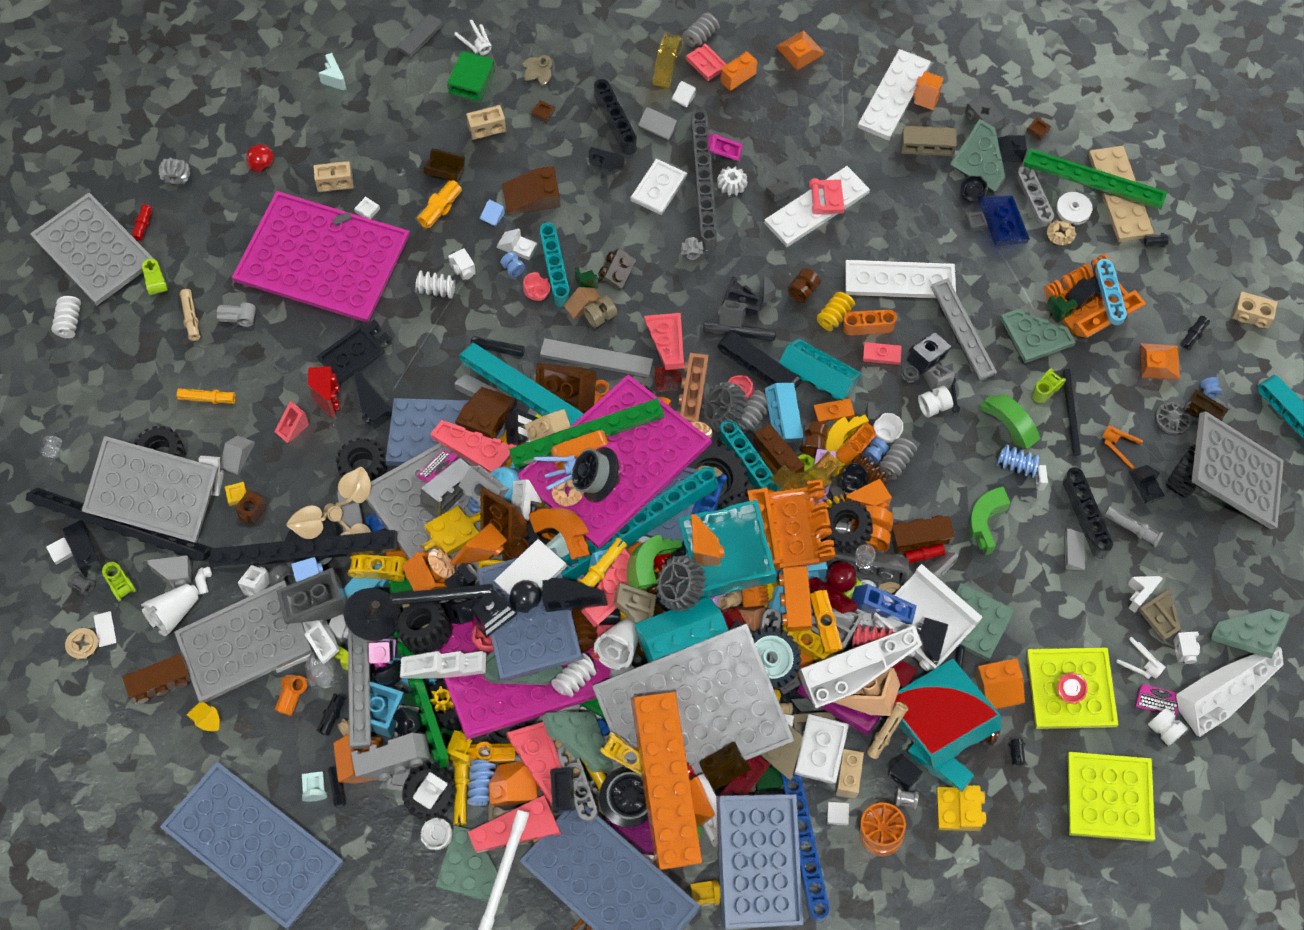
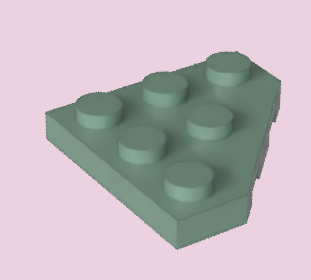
[951,119,1006,192]
[1000,309,1076,363]
[1211,609,1290,659]
[481,651,564,685]
[542,712,614,772]
[436,826,498,902]

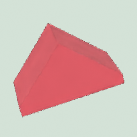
[274,401,309,443]

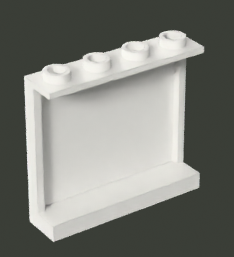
[872,564,983,672]

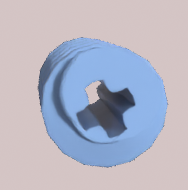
[996,444,1039,478]
[467,760,496,806]

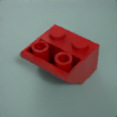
[308,366,340,418]

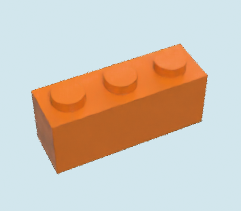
[779,566,812,632]

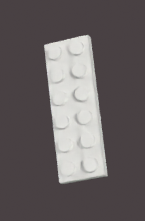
[858,49,931,141]
[764,166,870,247]
[845,260,956,298]

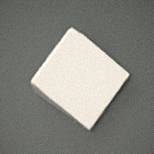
[672,81,696,108]

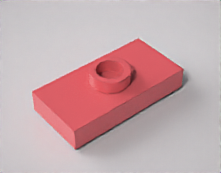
[863,342,901,365]

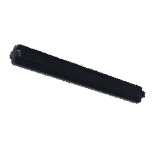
[390,584,493,605]

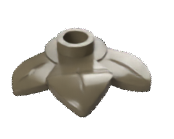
[523,55,553,86]

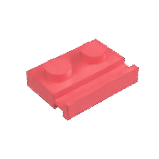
[686,43,727,81]

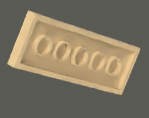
[1088,146,1154,242]

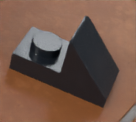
[589,147,625,178]
[1065,276,1101,310]
[1129,465,1165,505]
[444,563,475,588]

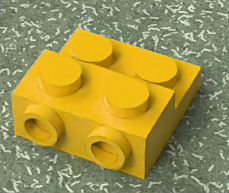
[936,785,986,831]

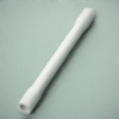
[478,809,530,930]

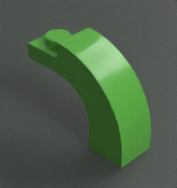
[979,393,1041,449]
[968,487,1010,555]
[627,534,682,590]

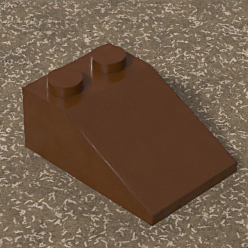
[502,166,560,215]
[535,363,596,412]
[455,387,516,439]
[480,487,527,549]

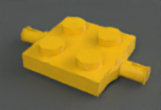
[421,506,480,556]

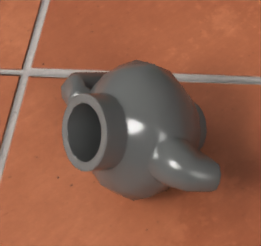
[268,562,296,588]

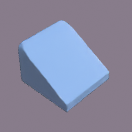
[480,200,505,227]

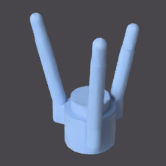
[534,455,577,490]

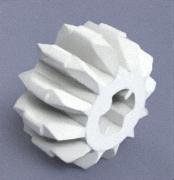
[717,166,747,197]

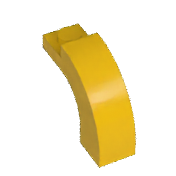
[825,415,869,477]

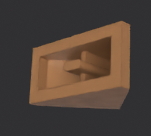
[564,287,601,320]

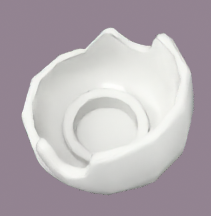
[873,413,903,443]
[421,818,453,850]

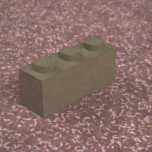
[901,126,957,156]

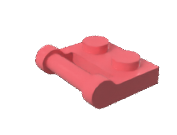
[809,178,845,214]

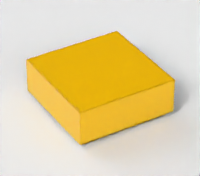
[225,482,246,506]

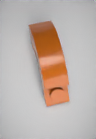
[528,507,590,560]

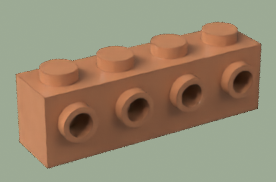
[677,353,709,422]

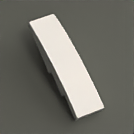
[302,619,339,664]
[400,651,486,679]

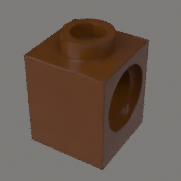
[235,490,267,525]

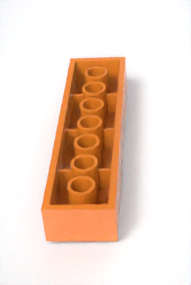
[630,692,702,870]

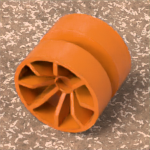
[850,505,894,552]
[860,803,906,857]

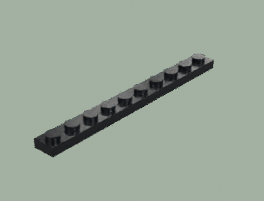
[26,488,212,561]
[209,530,398,570]

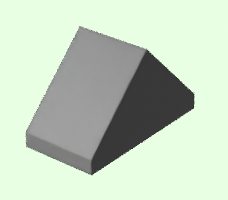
[922,364,955,390]
[220,436,255,475]

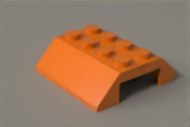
[1044,254,1146,338]
[748,480,836,570]

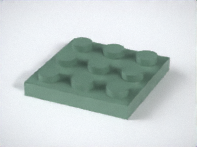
[955,583,1015,662]

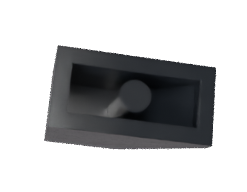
[917,617,949,666]

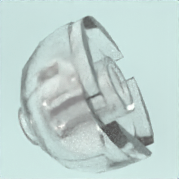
[305,651,345,689]

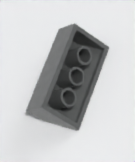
[827,547,909,586]

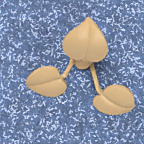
[286,466,371,555]

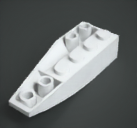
[798,626,922,708]
[1176,647,1284,737]

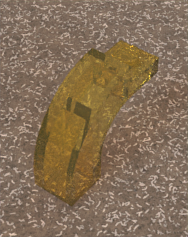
[653,33,683,88]
[771,451,842,491]

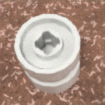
[918,385,953,418]
[1148,707,1188,746]

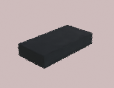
[550,767,575,813]

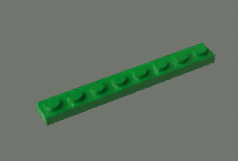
[1024,149,1167,210]
[509,398,665,469]
[392,631,448,768]

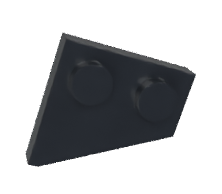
[722,276,763,315]

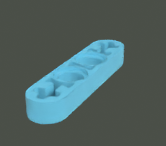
[1095,259,1127,325]

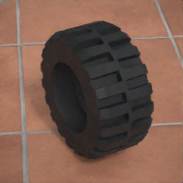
[687,443,749,510]

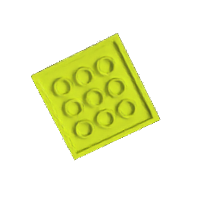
[1026,648,1118,729]
[1067,752,1155,842]

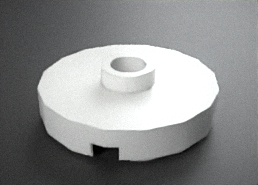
[1056,192,1093,225]

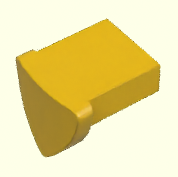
[187,702,220,731]
[446,730,472,764]
[690,879,720,906]

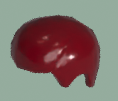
[826,561,857,593]

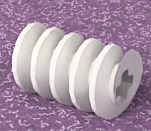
[415,270,456,298]
[51,296,81,338]
[551,653,596,697]

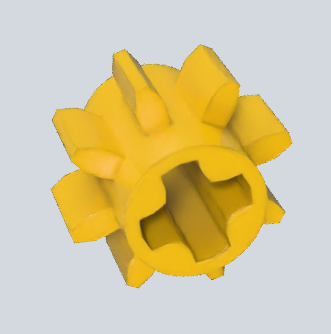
[430,686,454,713]

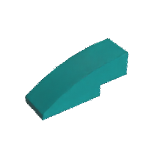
[908,744,975,792]

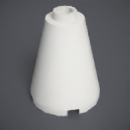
[141,584,199,636]
[594,617,639,670]

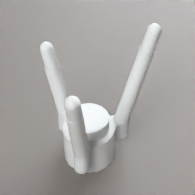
[454,20,492,55]
[1116,637,1165,679]

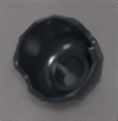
[960,176,988,202]
[839,463,869,493]
[509,580,542,613]
[372,660,402,687]
[393,708,421,737]

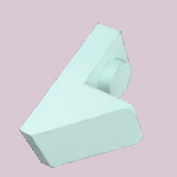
[319,53,346,90]

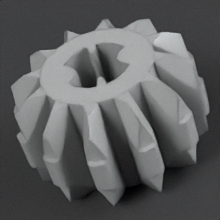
[158,158,190,185]

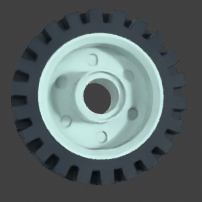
[752,627,802,690]

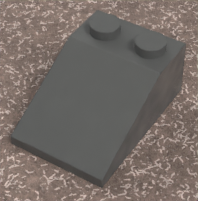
[276,568,347,624]

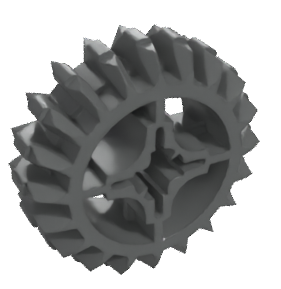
[701,382,748,433]
[655,556,707,612]

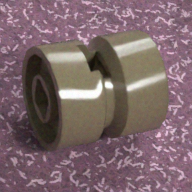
[583,295,618,328]

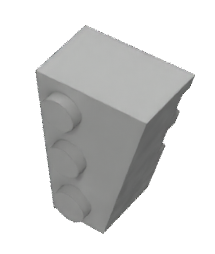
[810,603,864,653]
[351,733,430,781]

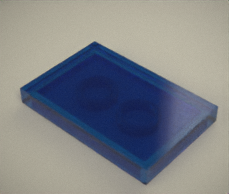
[979,195,1030,246]

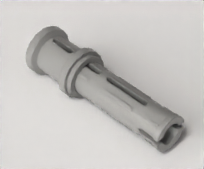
[1104,506,1164,548]

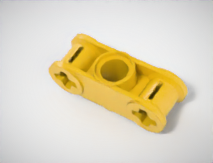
[347,555,408,581]
[781,626,831,662]
[600,732,642,775]

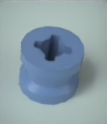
[1200,377,1222,399]

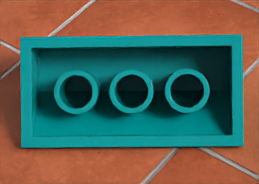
[779,339,863,400]
[633,596,729,663]

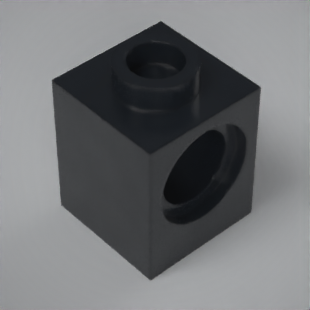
[888,755,923,792]

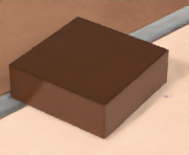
[531,100,555,123]
[1026,117,1051,141]

